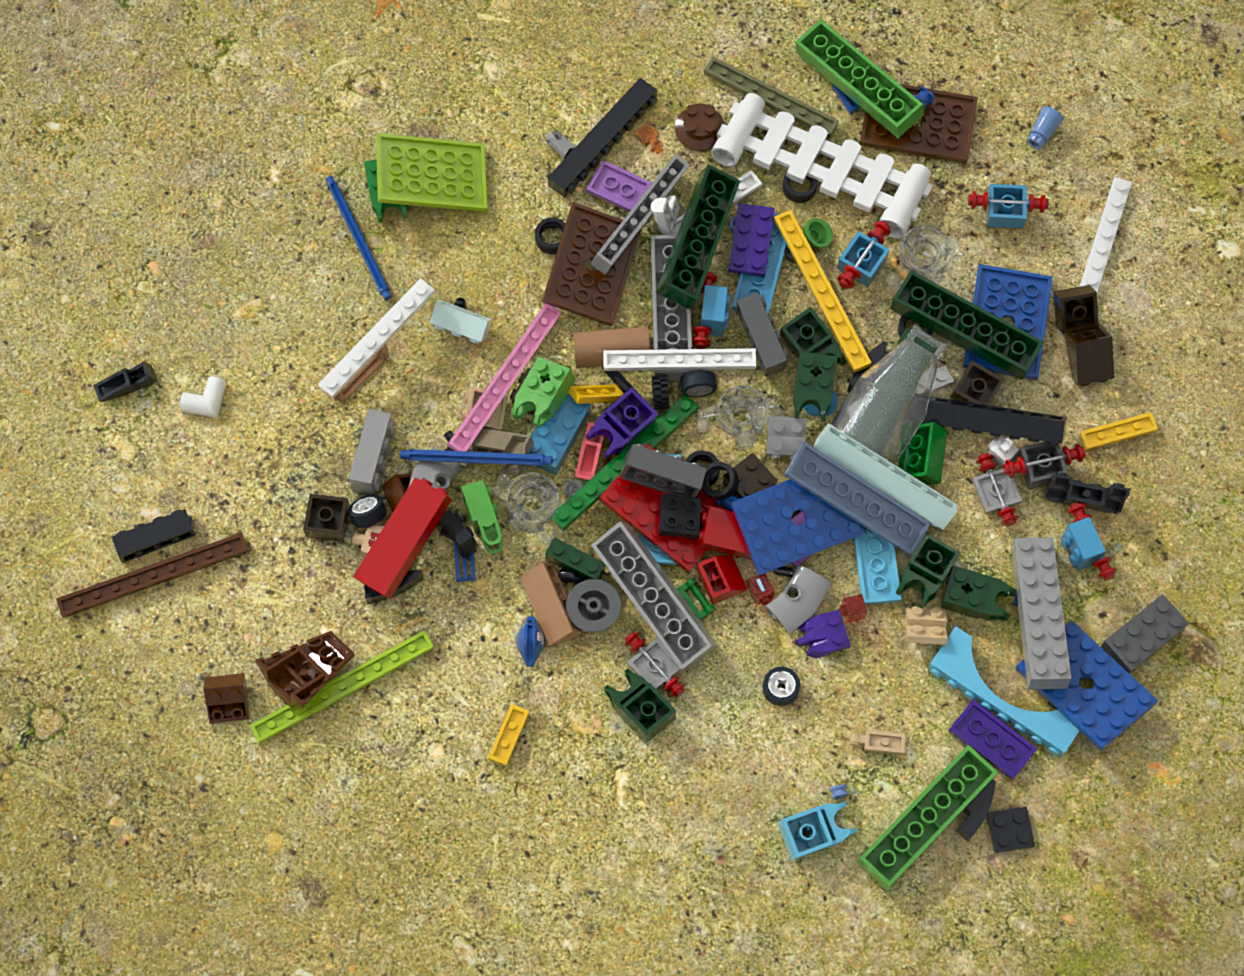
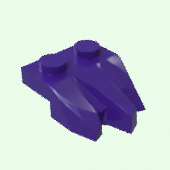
[795,609,851,658]

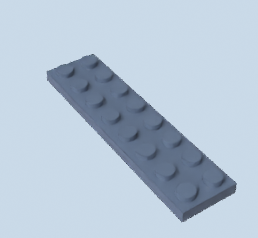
[784,441,930,557]

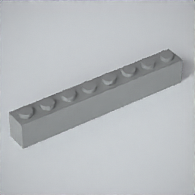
[591,154,690,275]

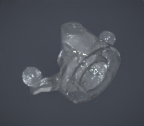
[885,226,964,292]
[696,385,785,450]
[491,472,568,546]

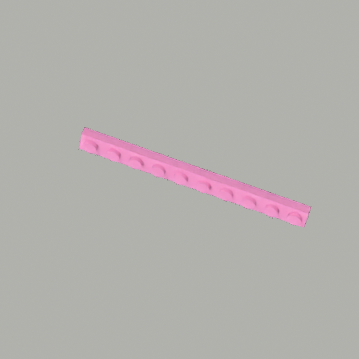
[447,304,561,451]

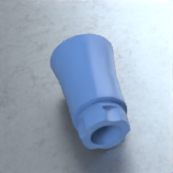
[1027,106,1064,149]

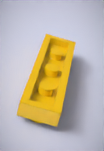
[1079,412,1158,451]

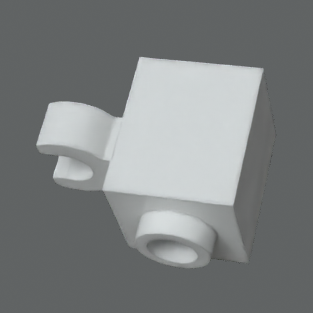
[988,435,1019,468]

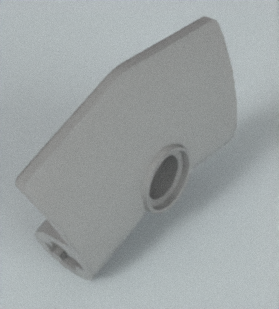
[408,447,462,490]
[765,566,831,634]

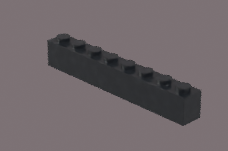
[548,78,657,198]
[910,394,1067,445]

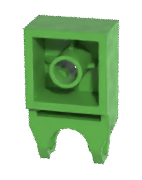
[511,357,576,428]
[461,480,503,555]

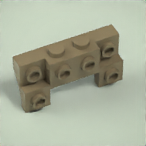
[458,428,534,477]

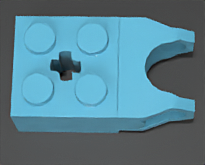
[777,802,857,861]

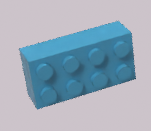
[528,394,591,476]

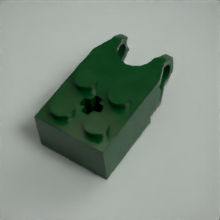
[780,307,846,376]
[793,351,838,422]
[896,533,961,609]
[940,565,1017,621]
[604,668,676,743]

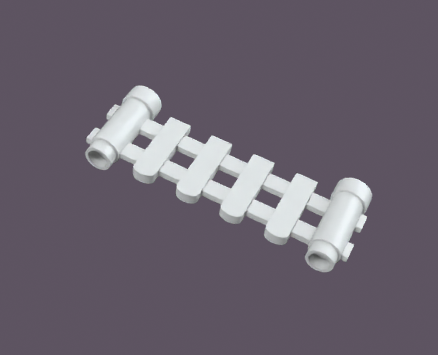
[711,93,933,239]

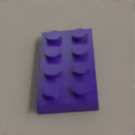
[728,203,775,277]
[949,700,1037,780]

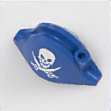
[516,617,545,667]

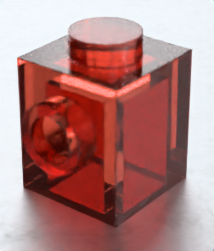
[839,594,867,623]

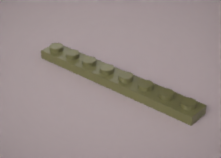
[704,57,839,138]

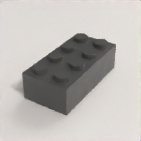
[736,292,789,377]
[619,444,707,498]
[1101,594,1189,674]

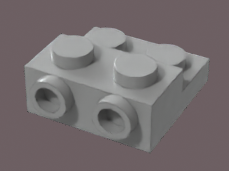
[766,416,807,459]

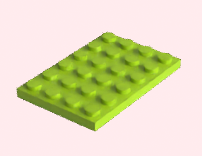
[376,133,488,212]

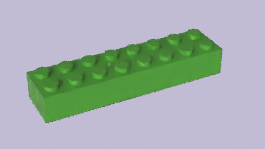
[795,19,924,138]
[857,745,998,891]

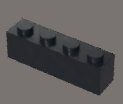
[112,509,196,563]

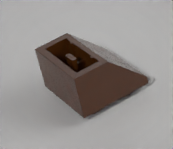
[203,673,249,723]

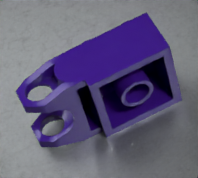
[586,387,658,459]

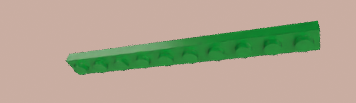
[549,395,699,531]

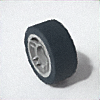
[680,370,717,398]

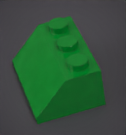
[898,422,948,485]

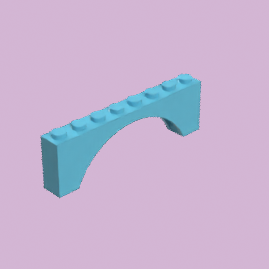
[928,626,1080,757]

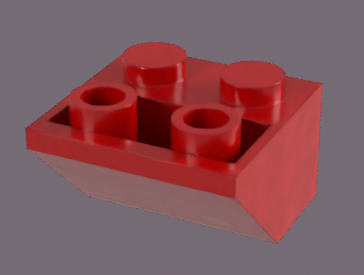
[697,555,748,604]

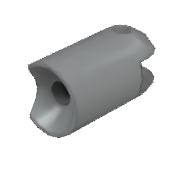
[546,130,575,159]

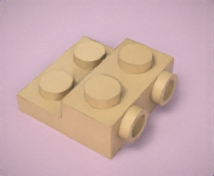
[459,386,508,431]
[905,606,947,645]

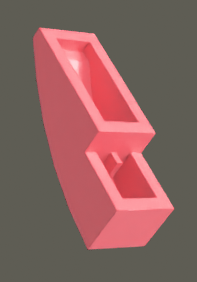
[575,422,606,480]

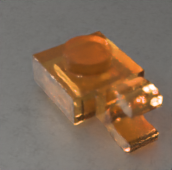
[634,122,664,154]

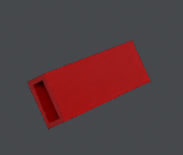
[353,477,452,600]

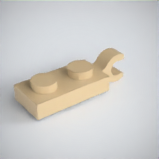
[850,730,905,755]

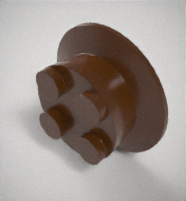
[675,103,725,151]

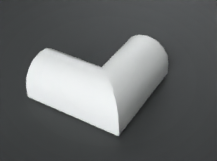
[651,196,680,235]
[180,377,227,418]

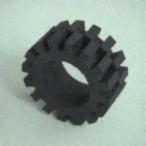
[652,375,670,410]

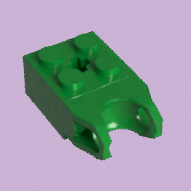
[364,159,409,223]

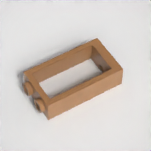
[333,344,389,403]

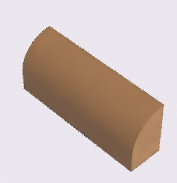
[573,327,650,368]
[520,562,583,646]

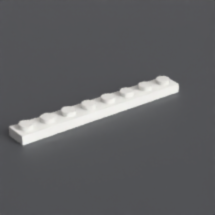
[1079,177,1132,292]
[318,278,435,399]
[603,348,756,371]

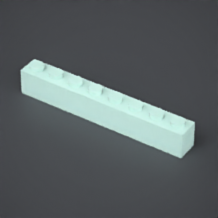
[814,423,957,530]

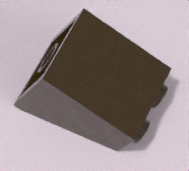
[1064,324,1114,386]

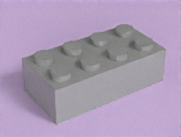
[349,409,396,495]

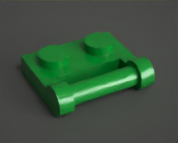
[677,578,716,621]

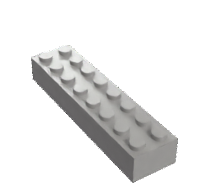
[650,235,693,381]
[591,521,718,670]
[1011,537,1071,690]

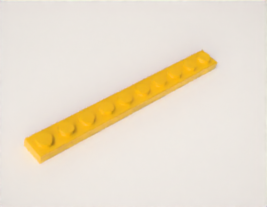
[774,210,872,373]

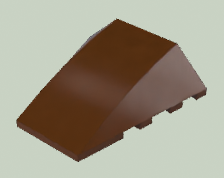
[255,631,354,709]

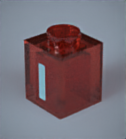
[746,573,775,606]

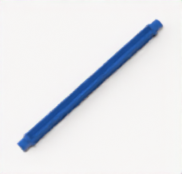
[325,176,392,300]
[400,449,553,466]

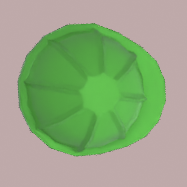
[803,218,833,248]

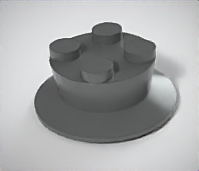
[566,579,621,632]

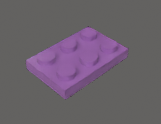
[586,160,652,212]

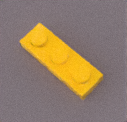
[568,384,624,404]
[488,704,530,767]

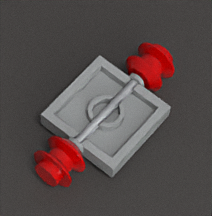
[972,453,1023,527]
[625,632,686,698]

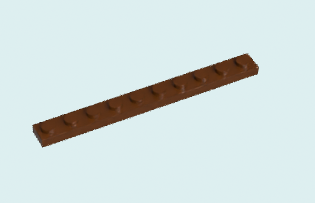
[56,533,249,618]

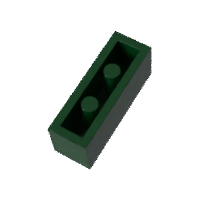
[545,537,606,580]

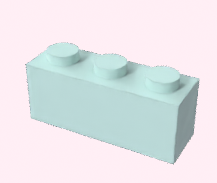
[429,300,492,344]

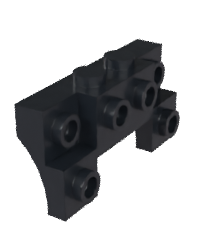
[1043,472,1130,514]

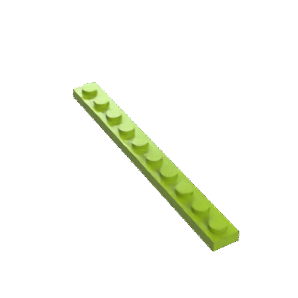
[249,630,434,744]

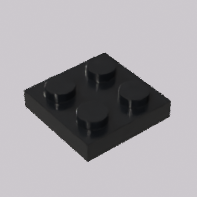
[986,807,1035,854]

